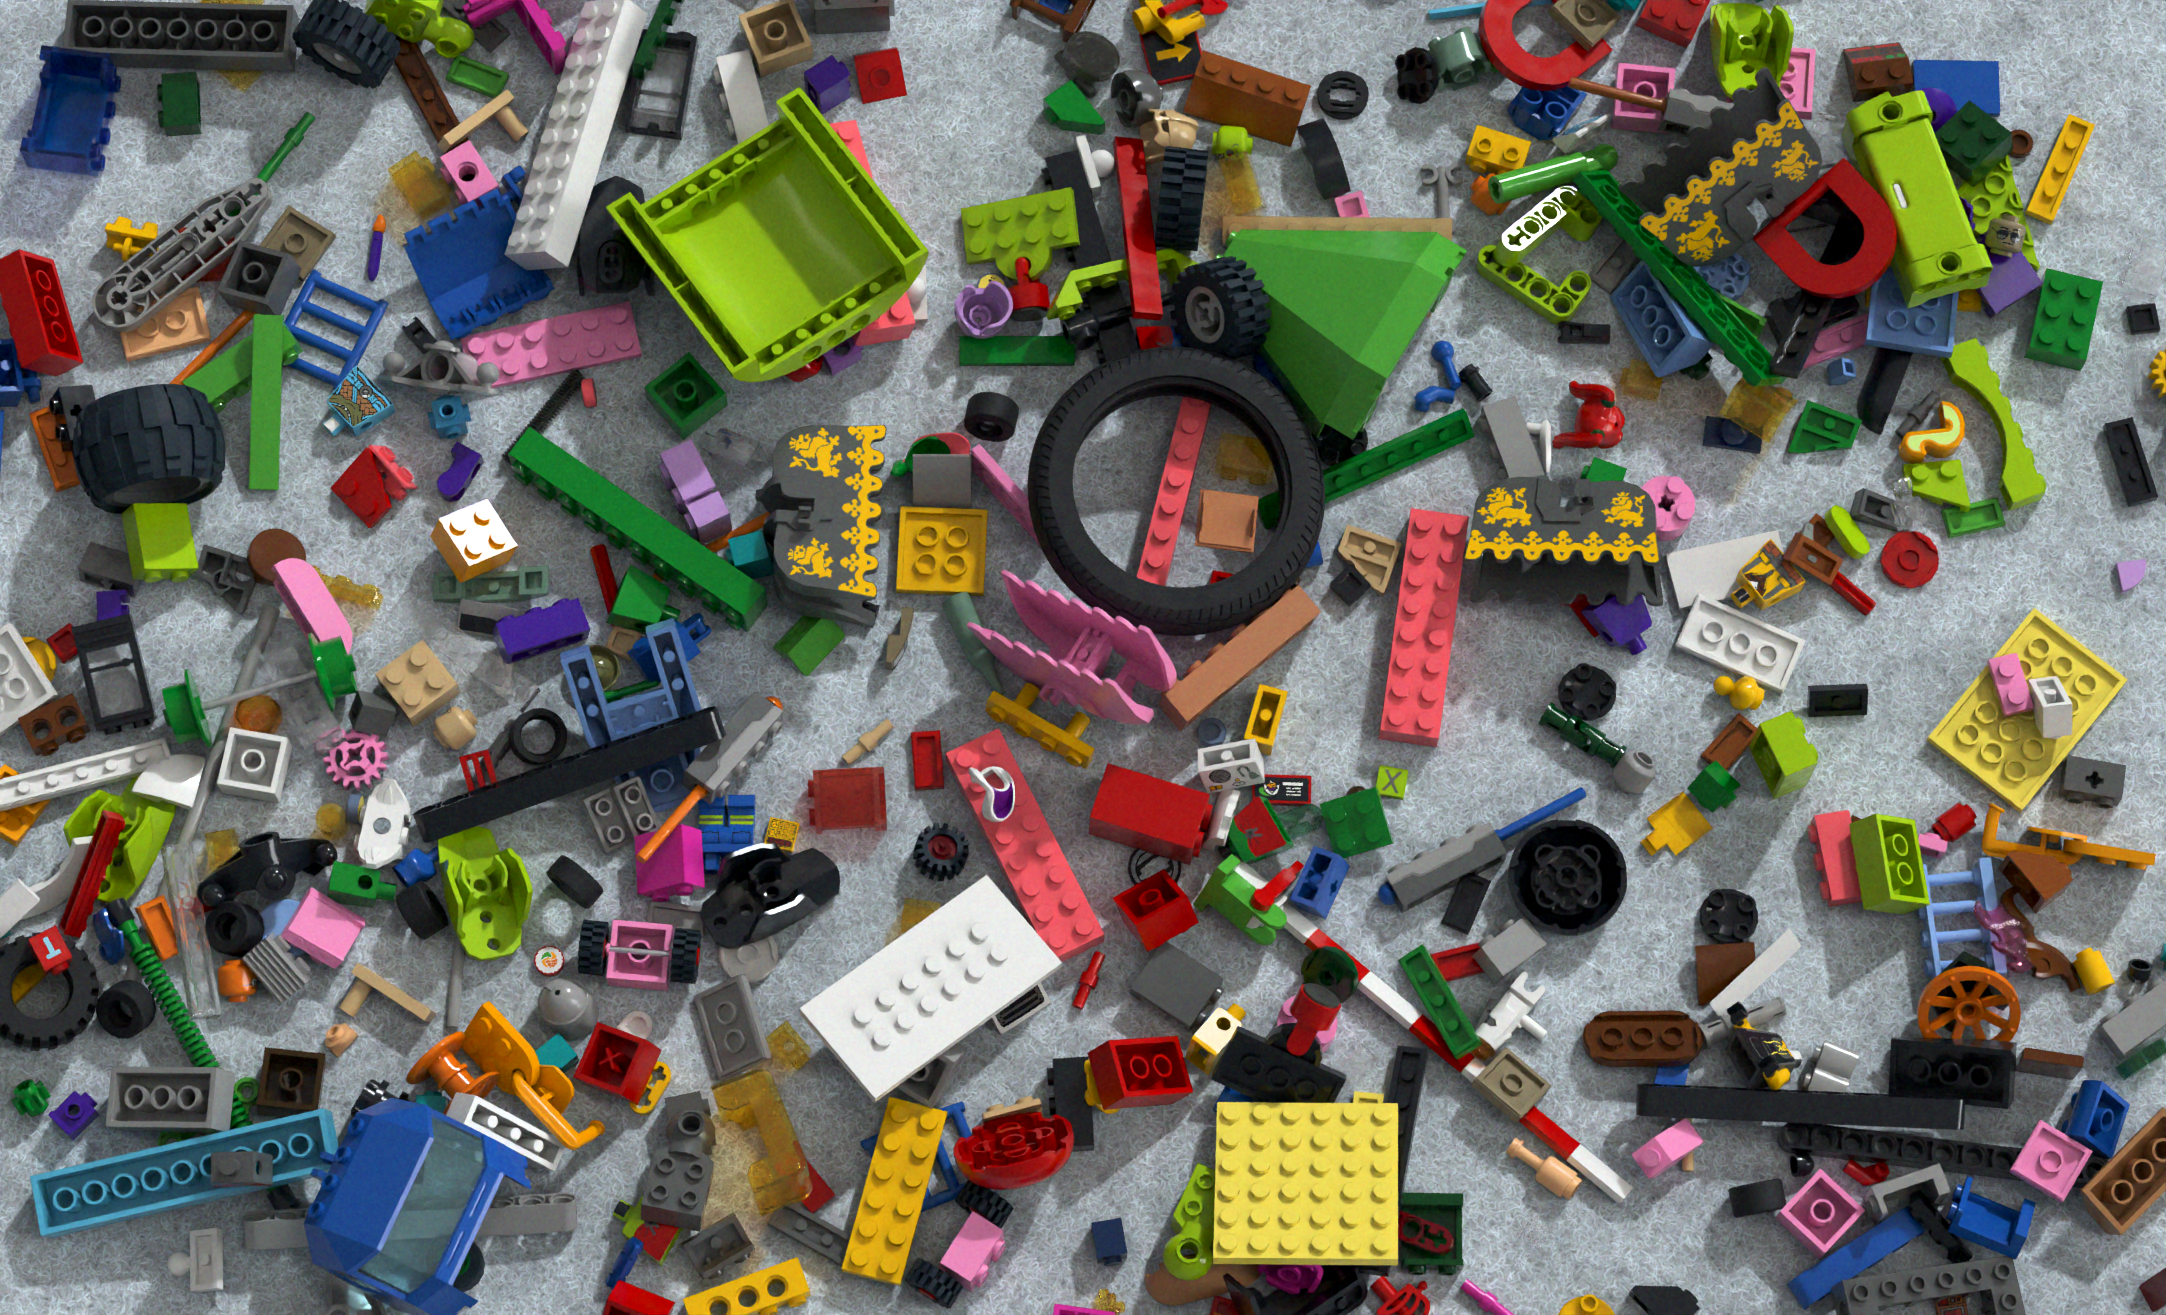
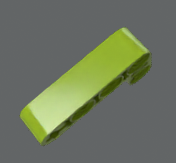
[1494,185,1601,267]
[1476,245,1591,325]

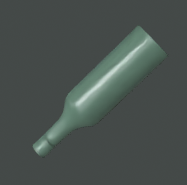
[942,592,1006,695]

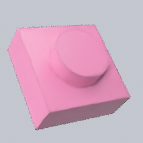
[1334,190,1370,217]
[1918,833,1948,859]

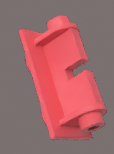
[368,445,418,501]

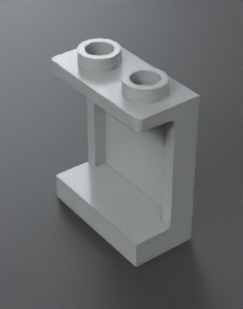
[1861,1163,1951,1226]

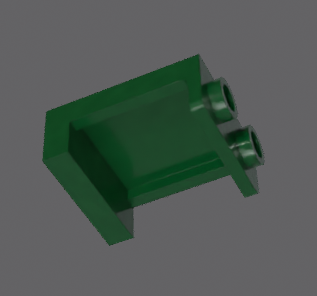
[1401,1193,1464,1276]

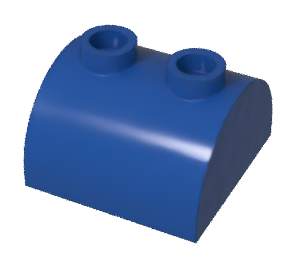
[2062,1080,2130,1159]

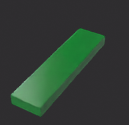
[959,336,1075,366]
[1398,944,1483,1060]

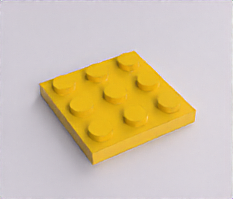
[896,506,988,596]

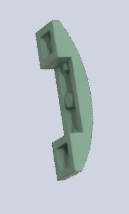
[433,565,549,603]

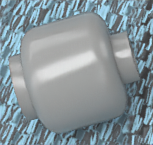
[1612,750,1656,794]

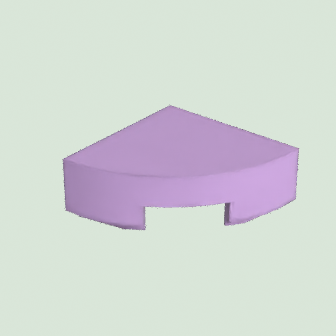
[2115,559,2146,593]

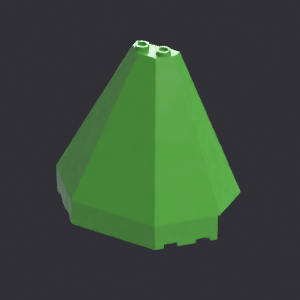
[1215,229,1467,440]

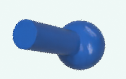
[1431,340,1462,390]

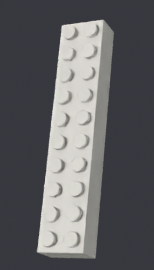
[505,0,648,270]

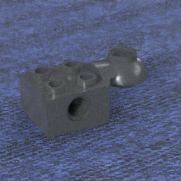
[641,1109,715,1232]

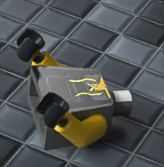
[1725,1001,1802,1091]

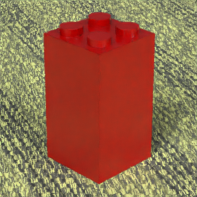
[1088,763,1213,865]

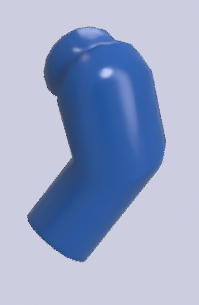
[1414,386,1455,412]

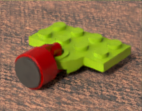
[961,187,1080,322]

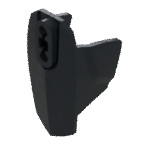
[577,176,655,296]
[701,843,840,949]

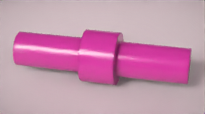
[1460,1279,1514,1315]

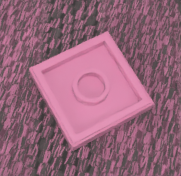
[2009,1120,2093,1204]

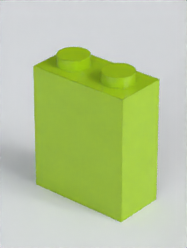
[121,503,199,583]

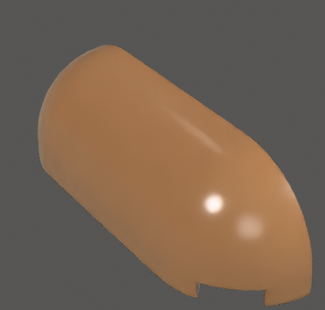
[1144,1248,1260,1306]

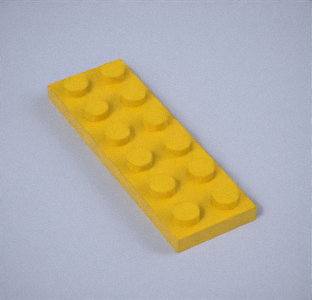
[842,1097,948,1287]

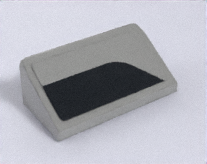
[456,599,520,639]

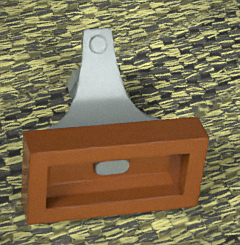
[1783,522,1844,585]

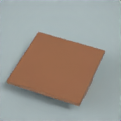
[1195,489,1259,553]

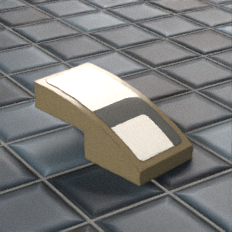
[886,607,914,670]

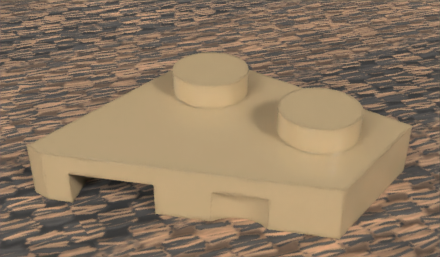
[1337,524,1402,597]

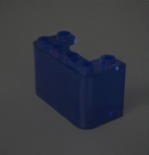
[20,45,121,177]

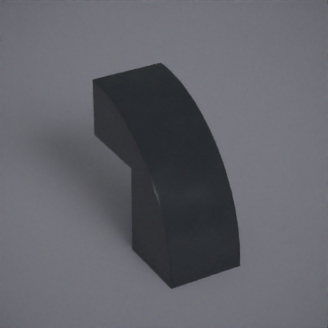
[1297,118,1351,200]

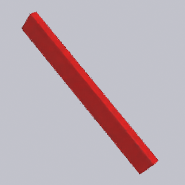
[1113,136,1163,321]

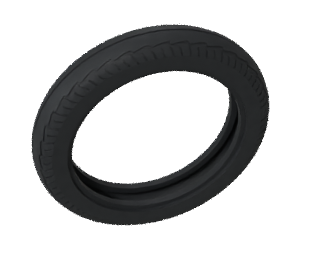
[1027,347,1325,636]

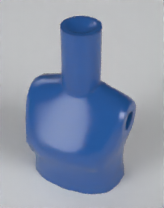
[392,845,439,888]

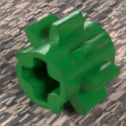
[11,1079,51,1117]

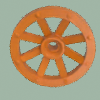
[1917,966,2021,1042]

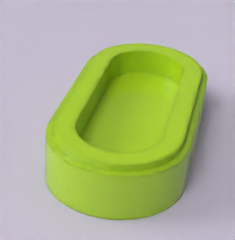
[1825,505,1870,559]

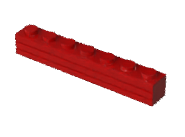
[58,810,125,938]

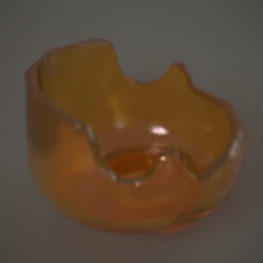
[234,694,282,735]

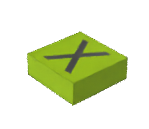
[1376,765,1409,800]

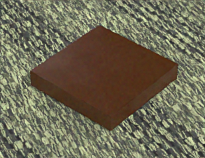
[2015,1047,2084,1080]

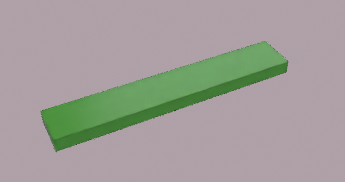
[249,314,284,490]

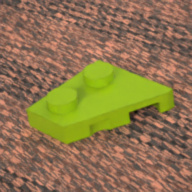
[1902,459,1971,512]

